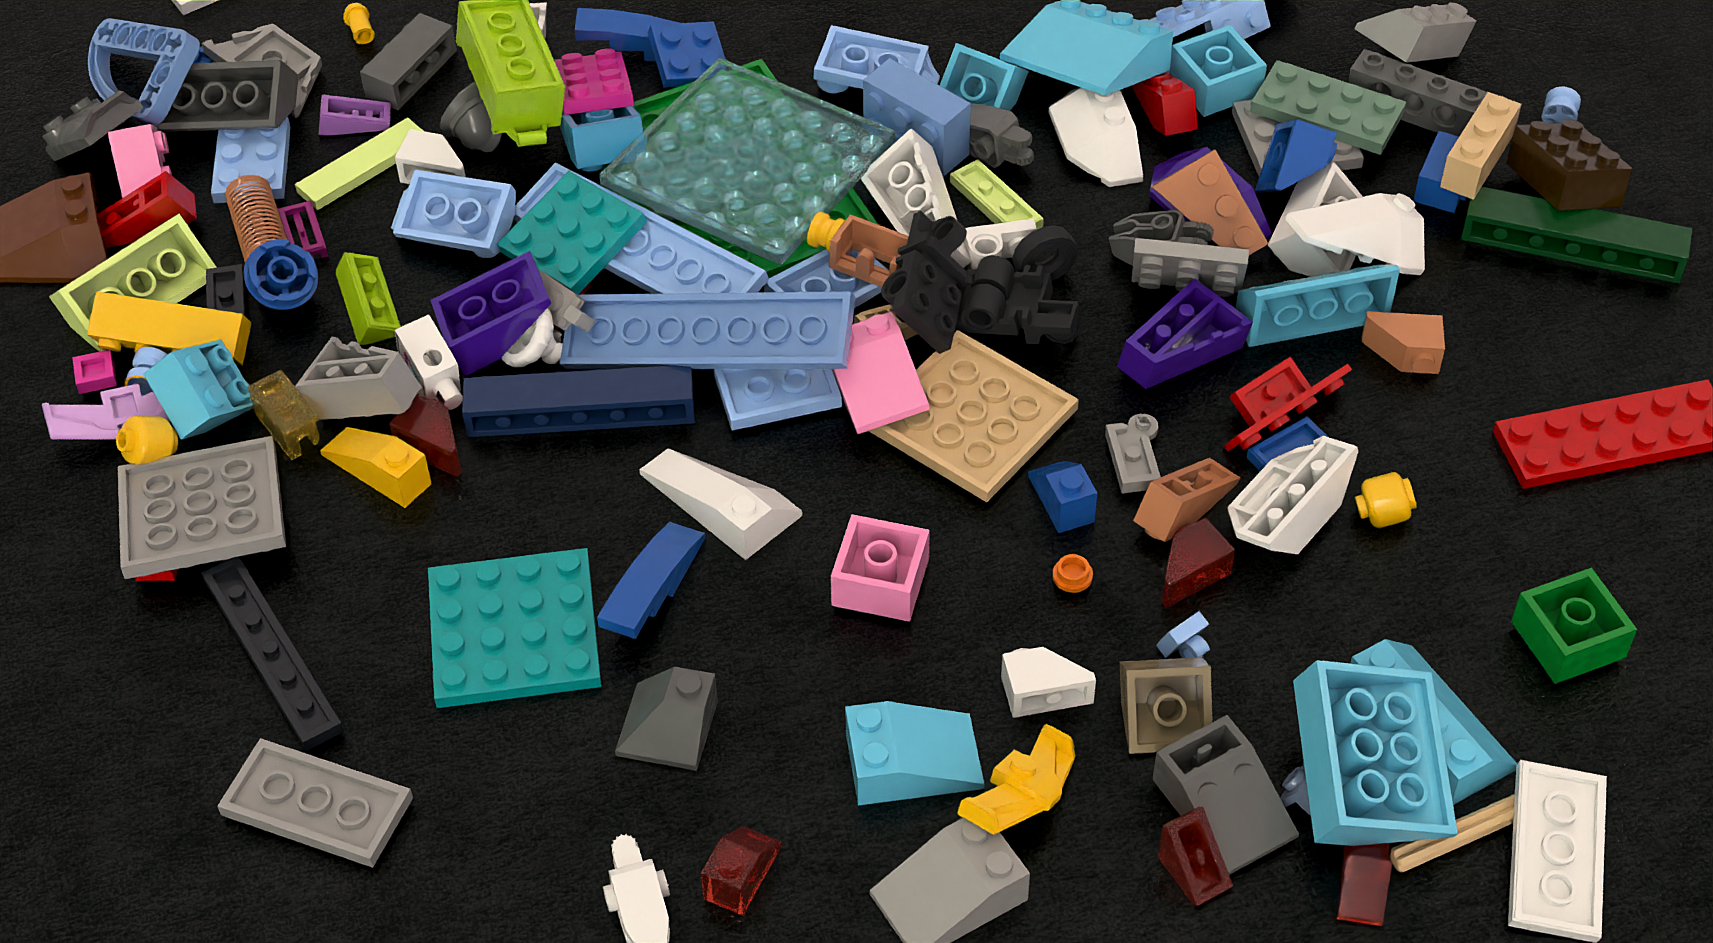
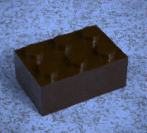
[1506,120,1632,210]

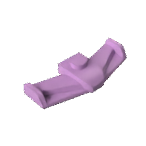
[42,384,170,440]

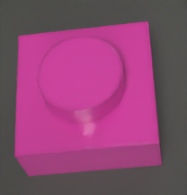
[72,350,117,394]

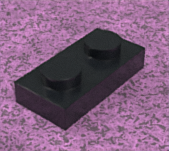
[206,264,247,318]

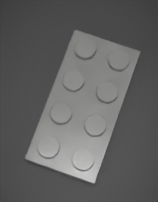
[217,738,413,868]

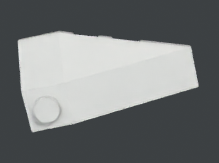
[1284,193,1425,275]

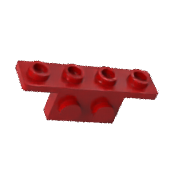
[1224,357,1352,452]

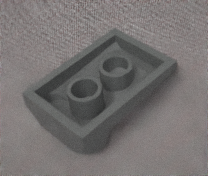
[42,90,143,161]

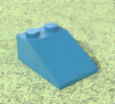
[560,106,647,171]

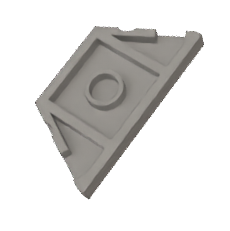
[202,24,322,118]

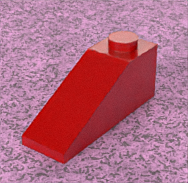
[98,171,197,248]

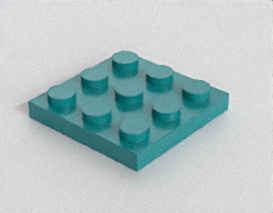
[497,171,647,295]

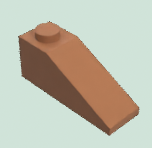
[1133,458,1240,542]

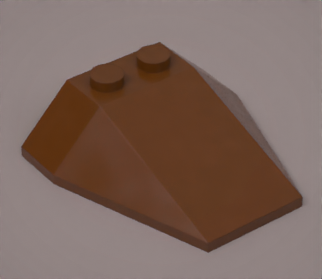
[0,173,108,283]

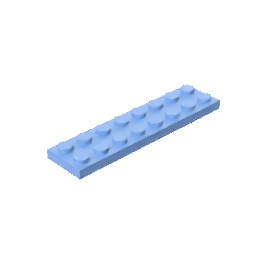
[514,162,769,294]

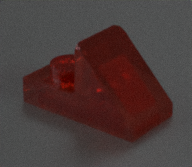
[1337,843,1392,926]

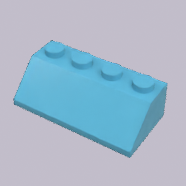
[1236,265,1400,347]
[1350,639,1517,805]

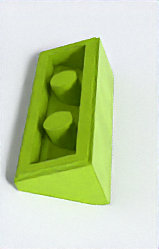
[336,252,401,345]

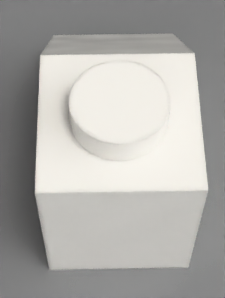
[395,129,465,184]
[1001,647,1096,718]

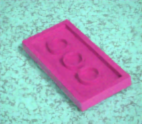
[555,49,634,115]

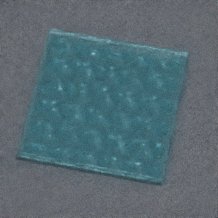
[599,58,895,265]

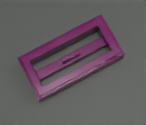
[278,201,328,259]

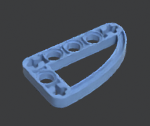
[88,18,200,126]

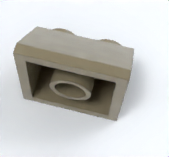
[1120,657,1212,754]

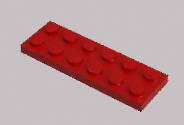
[1493,380,1713,489]

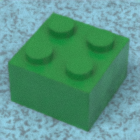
[1511,568,1637,684]

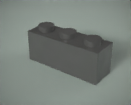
[360,13,457,110]

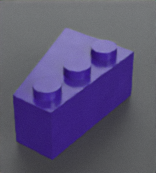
[1117,278,1253,389]

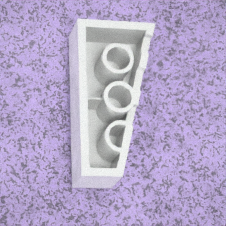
[859,129,971,268]

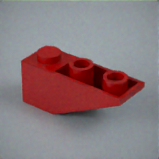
[1131,72,1198,136]

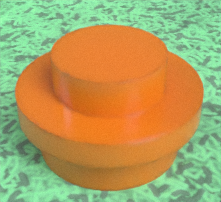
[1053,554,1093,593]

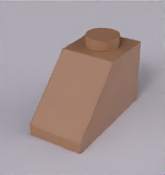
[1362,311,1445,374]

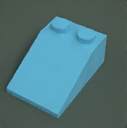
[845,701,984,806]

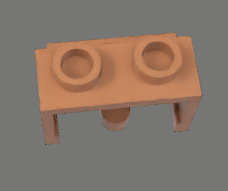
[829,215,909,287]

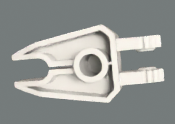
[603,834,670,943]

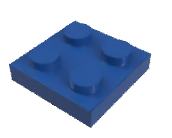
[648,22,729,88]

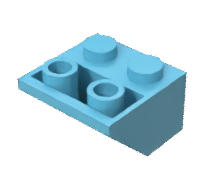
[143,340,258,439]

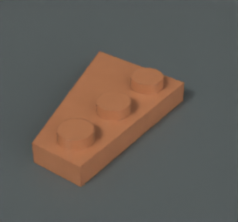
[1151,150,1268,255]

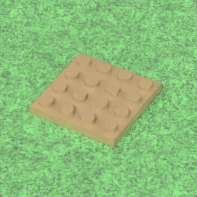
[869,330,1079,502]

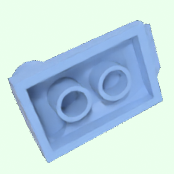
[814,25,940,94]
[391,170,516,258]
[764,249,888,308]

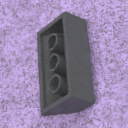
[154,60,298,132]

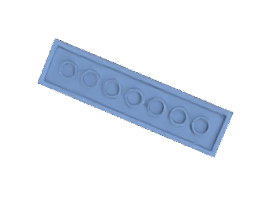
[560,291,855,369]

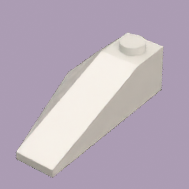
[639,449,802,560]

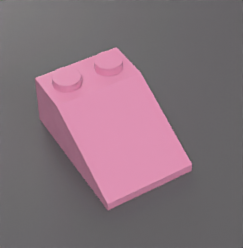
[832,311,930,434]

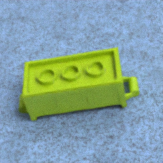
[456,0,565,147]

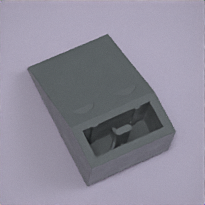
[1153,715,1299,876]

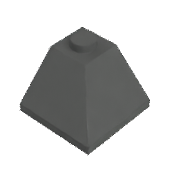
[615,667,718,771]

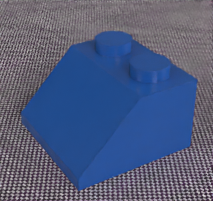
[1255,119,1337,193]

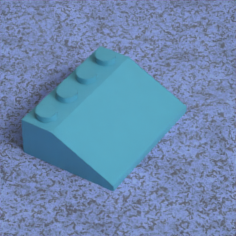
[1000,0,1173,96]
[1293,660,1458,846]

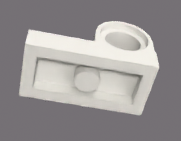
[964,219,1037,270]

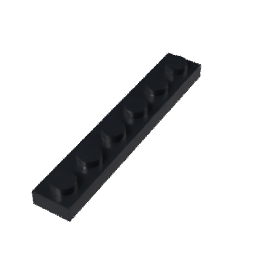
[201,556,344,751]

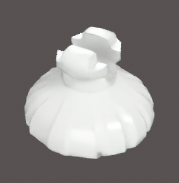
[502,308,563,367]

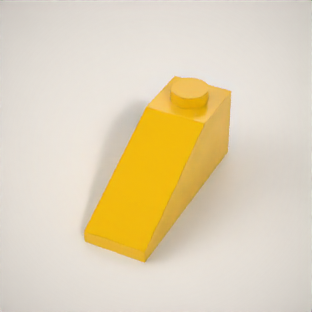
[320,427,432,508]

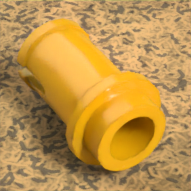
[343,3,375,44]

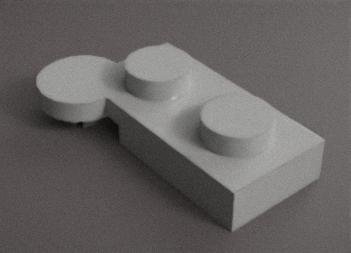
[1105,414,1160,493]

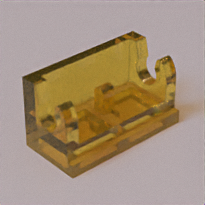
[247,370,319,460]

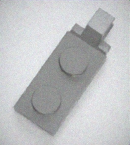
[538,269,596,333]

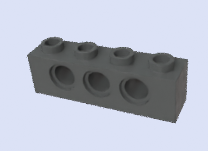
[1348,49,1488,137]

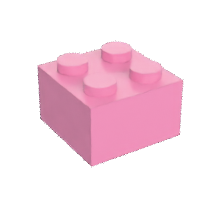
[831,514,930,622]

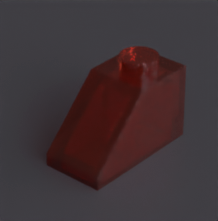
[389,393,461,477]
[1162,518,1235,608]
[701,826,782,915]

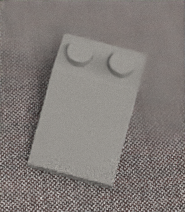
[870,818,1030,943]

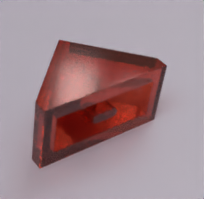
[1158,806,1233,906]

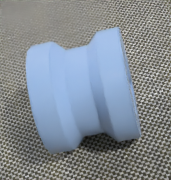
[1542,86,1581,124]

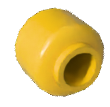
[116,416,178,465]
[1355,472,1417,528]

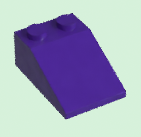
[430,251,551,376]

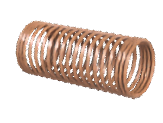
[225,175,287,263]

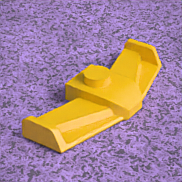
[957,724,1076,835]

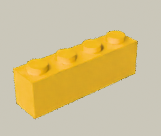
[87,291,251,365]

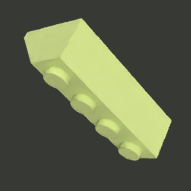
[49,214,217,352]

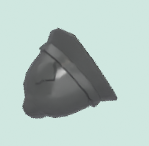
[439,82,503,152]

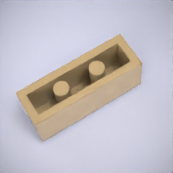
[1440,92,1521,200]

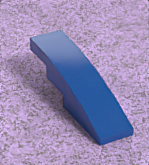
[575,8,679,61]
[597,522,705,639]

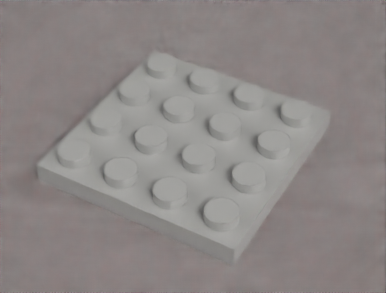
[118,436,286,579]

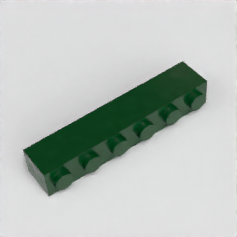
[1461,187,1692,284]

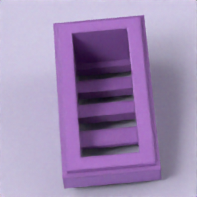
[318,95,391,135]

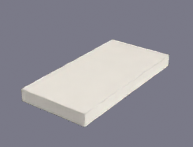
[1508,760,1607,943]

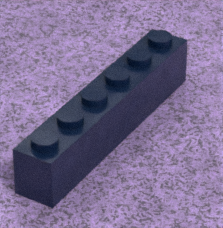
[462,365,695,437]

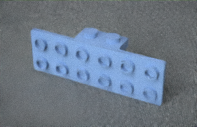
[1140,0,1271,39]

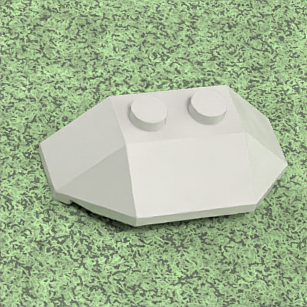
[1049,87,1143,187]
[1227,436,1358,554]

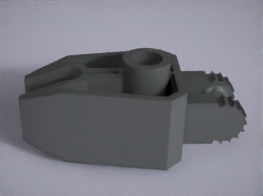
[969,103,1034,168]
[1109,210,1214,265]

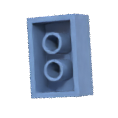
[863,58,971,177]

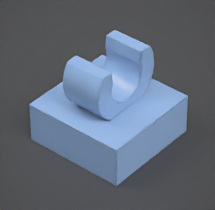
[1156,612,1210,658]

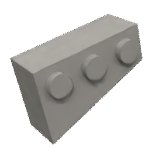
[295,337,422,420]

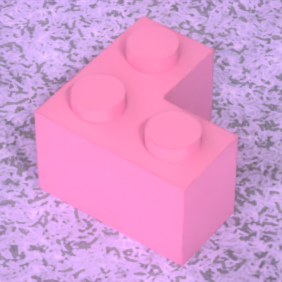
[108,124,172,198]

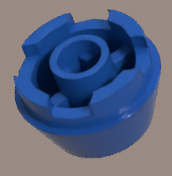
[244,239,318,310]

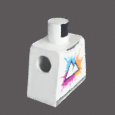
[395,315,463,410]

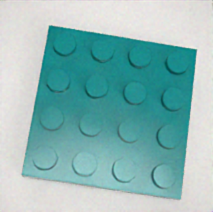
[428,548,601,708]

